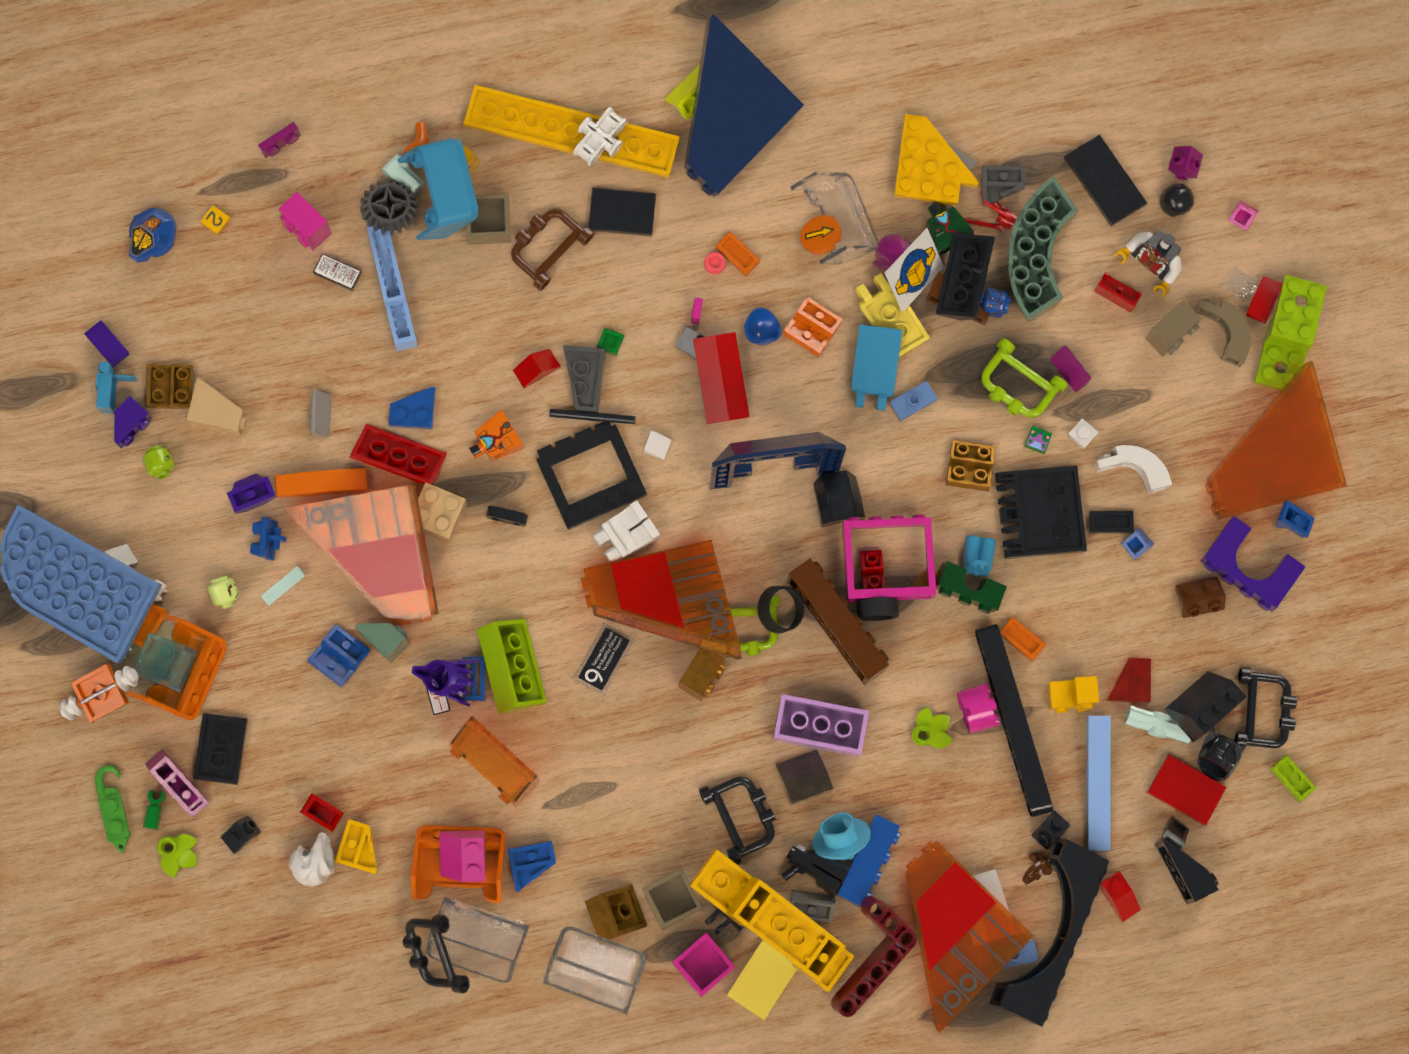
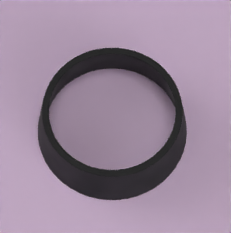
[758,585,804,634]

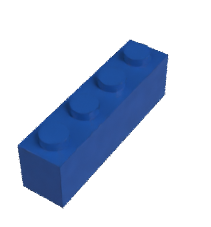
[836,814,901,908]

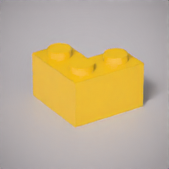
[1047,676,1099,714]

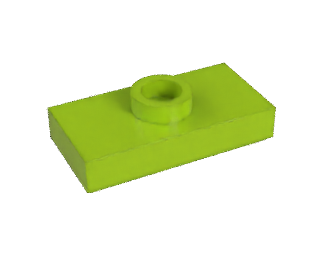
[1269,755,1316,803]

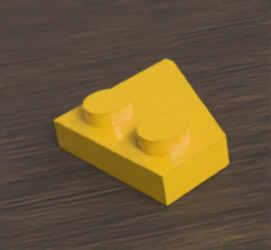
[335,819,377,875]

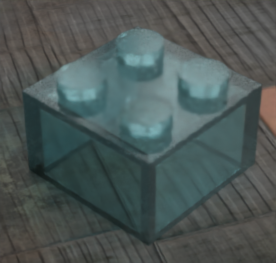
[134,633,197,693]

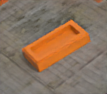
[715,232,760,277]
[1000,616,1046,662]

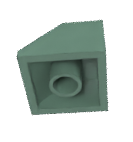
[355,623,409,663]

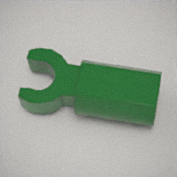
[143,790,166,830]

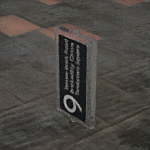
[573,623,635,696]

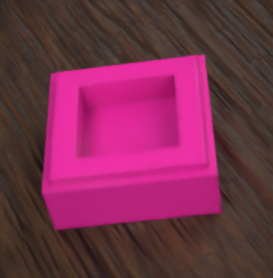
[691,298,703,325]

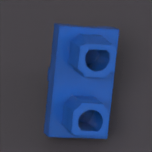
[250,518,287,560]

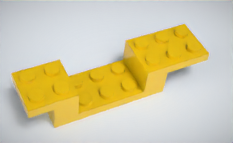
[688,849,855,993]

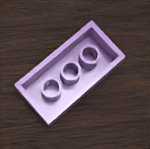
[773,694,869,757]

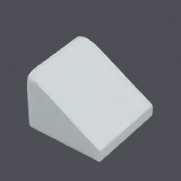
[644,430,672,460]

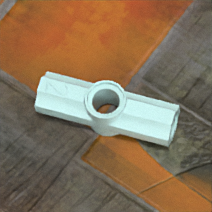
[1125,706,1191,744]

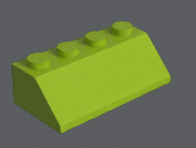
[477,619,547,714]

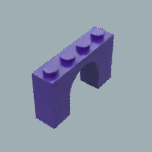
[1200,516,1306,612]

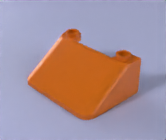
[411,825,505,903]

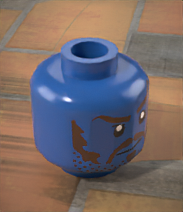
[980,288,1010,318]

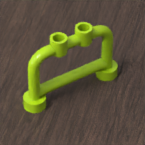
[981,338,1068,418]
[697,596,781,657]

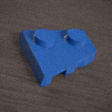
[388,387,436,429]

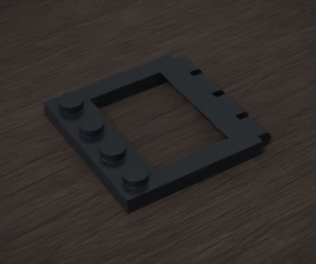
[536,422,647,530]

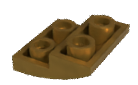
[145,364,193,409]
[946,440,995,492]

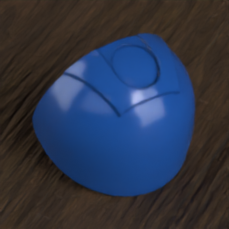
[744,307,781,345]

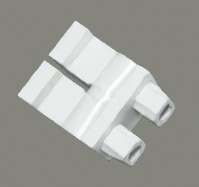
[593,500,660,564]

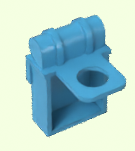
[96,362,138,414]

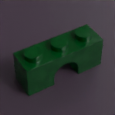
[935,561,1007,614]

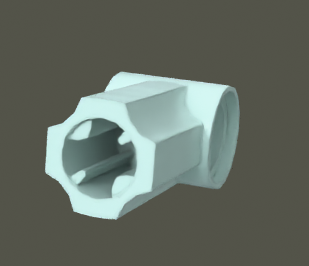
[381,154,425,195]

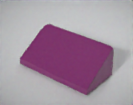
[1050,345,1091,392]

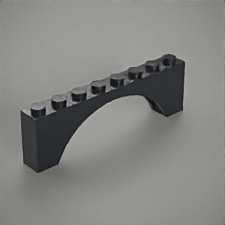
[989,837,1109,1027]

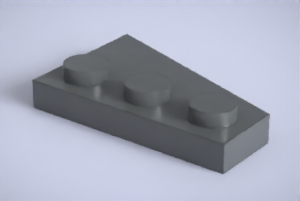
[563,346,606,413]

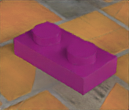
[258,122,301,158]

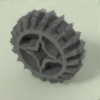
[360,179,418,236]

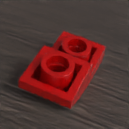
[1246,276,1282,324]
[860,550,886,589]

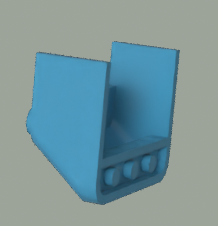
[397,138,478,240]

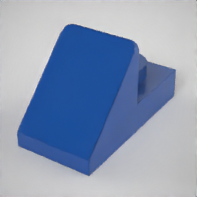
[1275,500,1315,538]

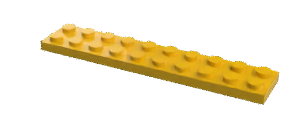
[463,85,680,178]

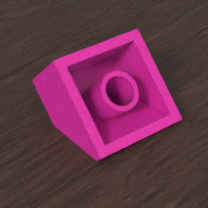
[439,830,486,882]

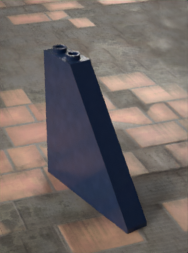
[684,14,804,197]

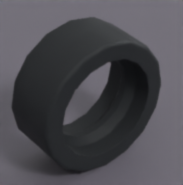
[856,597,899,621]

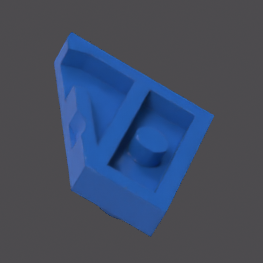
[508,840,556,892]

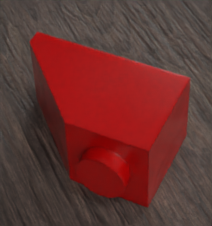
[1099,871,1141,922]

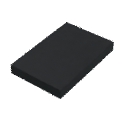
[588,188,656,237]
[193,713,248,785]

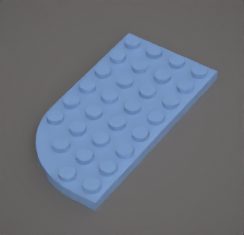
[0,505,162,664]

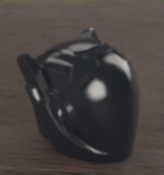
[1197,728,1246,781]

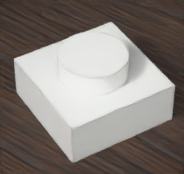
[1067,418,1099,450]

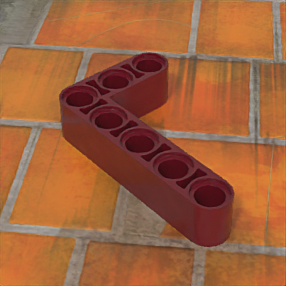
[831,896,917,1017]

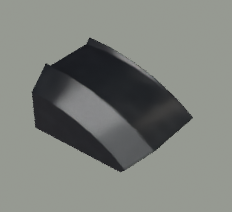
[813,470,865,528]

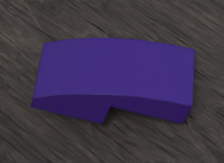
[84,320,130,368]

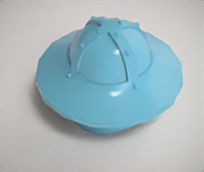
[812,812,871,861]

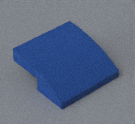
[307,624,371,688]

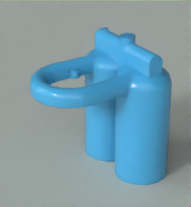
[962,535,996,577]

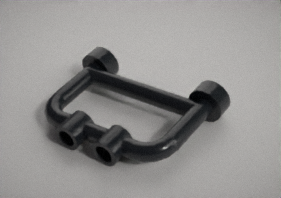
[1234,666,1297,748]
[698,776,776,864]
[403,915,470,994]

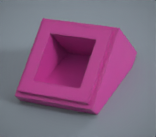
[1228,200,1258,231]

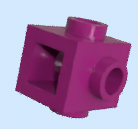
[1168,146,1203,181]

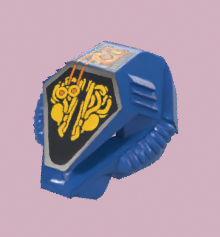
[129,208,177,263]

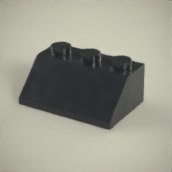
[1164,671,1246,743]

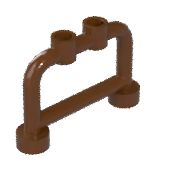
[511,209,595,291]

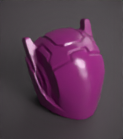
[872,234,911,271]

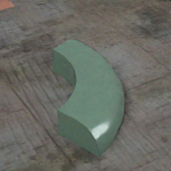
[1008,177,1078,322]

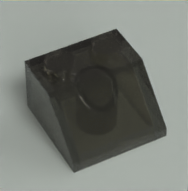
[775,750,833,806]

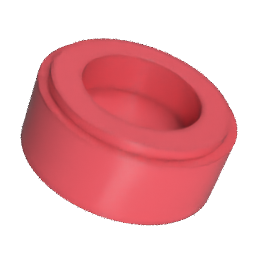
[704,252,726,275]

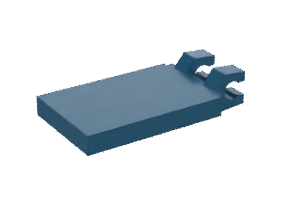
[851,324,902,411]

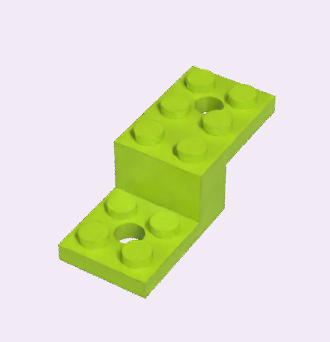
[1254,275,1327,395]

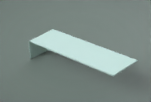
[261,564,305,606]

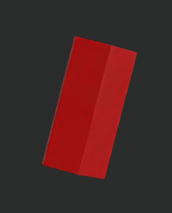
[693,332,750,424]
[350,424,447,485]

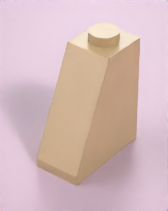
[186,379,248,436]

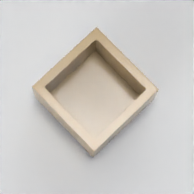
[408,482,467,543]

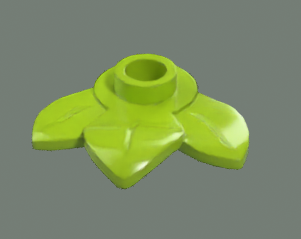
[912,707,953,749]
[157,834,197,878]

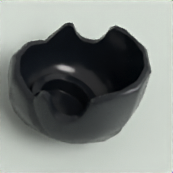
[1160,184,1194,217]

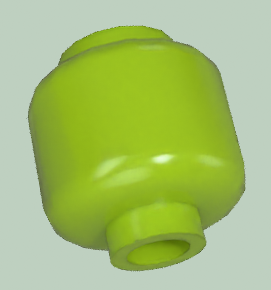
[143,445,175,479]

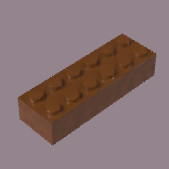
[787,558,889,686]

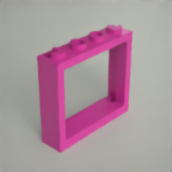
[842,514,936,603]

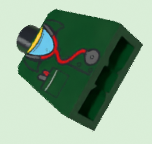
[925,202,975,256]

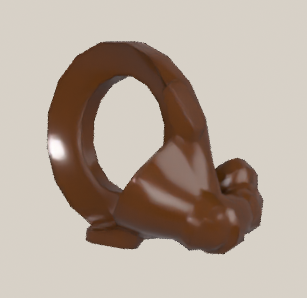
[1022,853,1053,884]

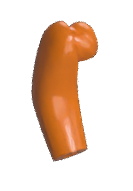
[404,122,429,154]

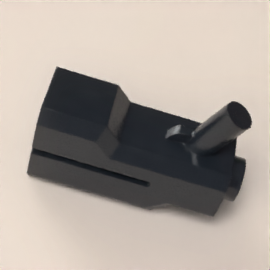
[781,844,849,896]

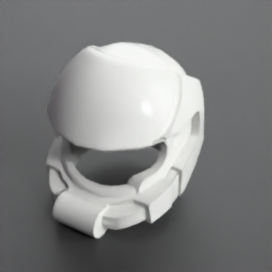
[289,832,334,887]

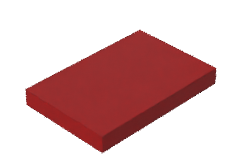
[1147,754,1227,826]

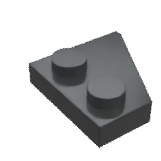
[982,165,1025,207]

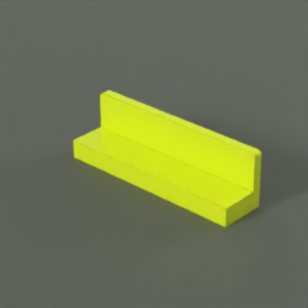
[665,64,700,120]

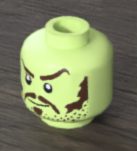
[207,575,239,609]

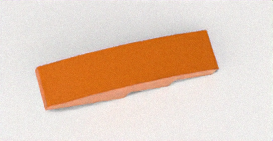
[274,468,368,498]

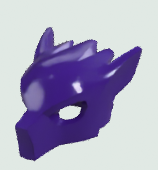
[412,659,480,707]

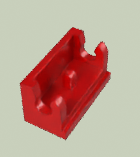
[1094,272,1143,313]

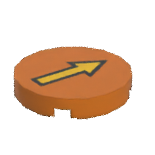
[800,215,842,255]

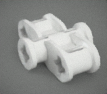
[573,107,628,167]

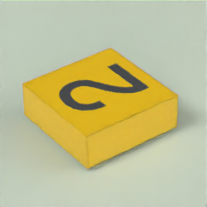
[200,205,231,236]

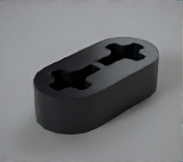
[486,506,528,527]

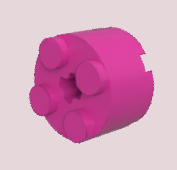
[957,683,1000,734]

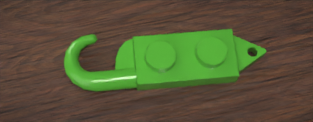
[95,765,131,853]

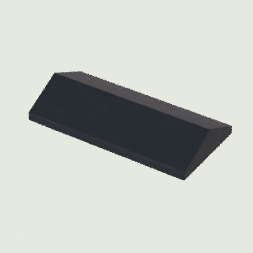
[936,233,995,321]

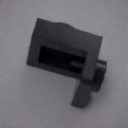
[1032,810,1070,850]
[220,816,261,854]

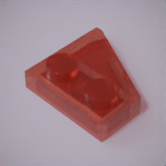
[1107,658,1151,703]

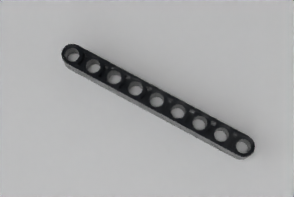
[975,624,1053,817]

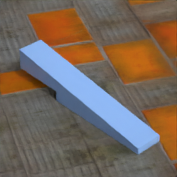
[367,226,418,351]
[1085,716,1111,851]

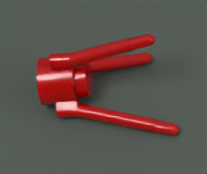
[963,192,1018,232]

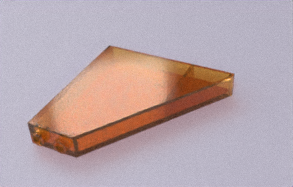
[1205,361,1347,520]

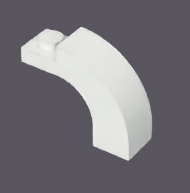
[1094,445,1172,494]

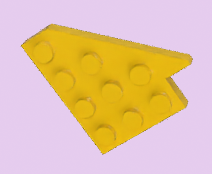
[894,114,979,206]

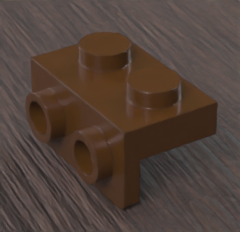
[1175,576,1226,618]

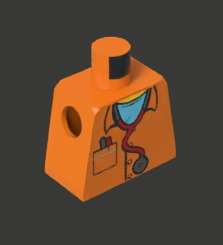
[469,410,524,461]

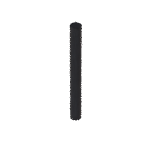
[549,409,636,425]

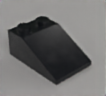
[1155,840,1219,905]

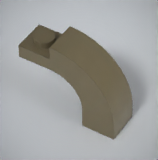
[1194,299,1251,368]

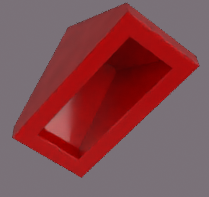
[513,349,561,389]
[300,793,344,832]

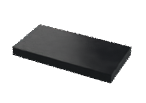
[1064,134,1147,227]

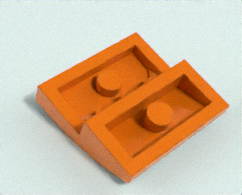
[782,297,843,357]

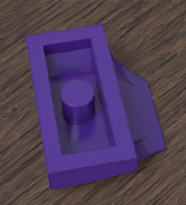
[227,474,276,514]

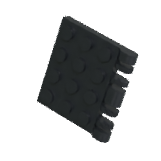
[995,466,1087,559]

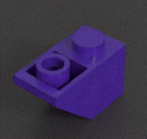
[114,396,152,449]

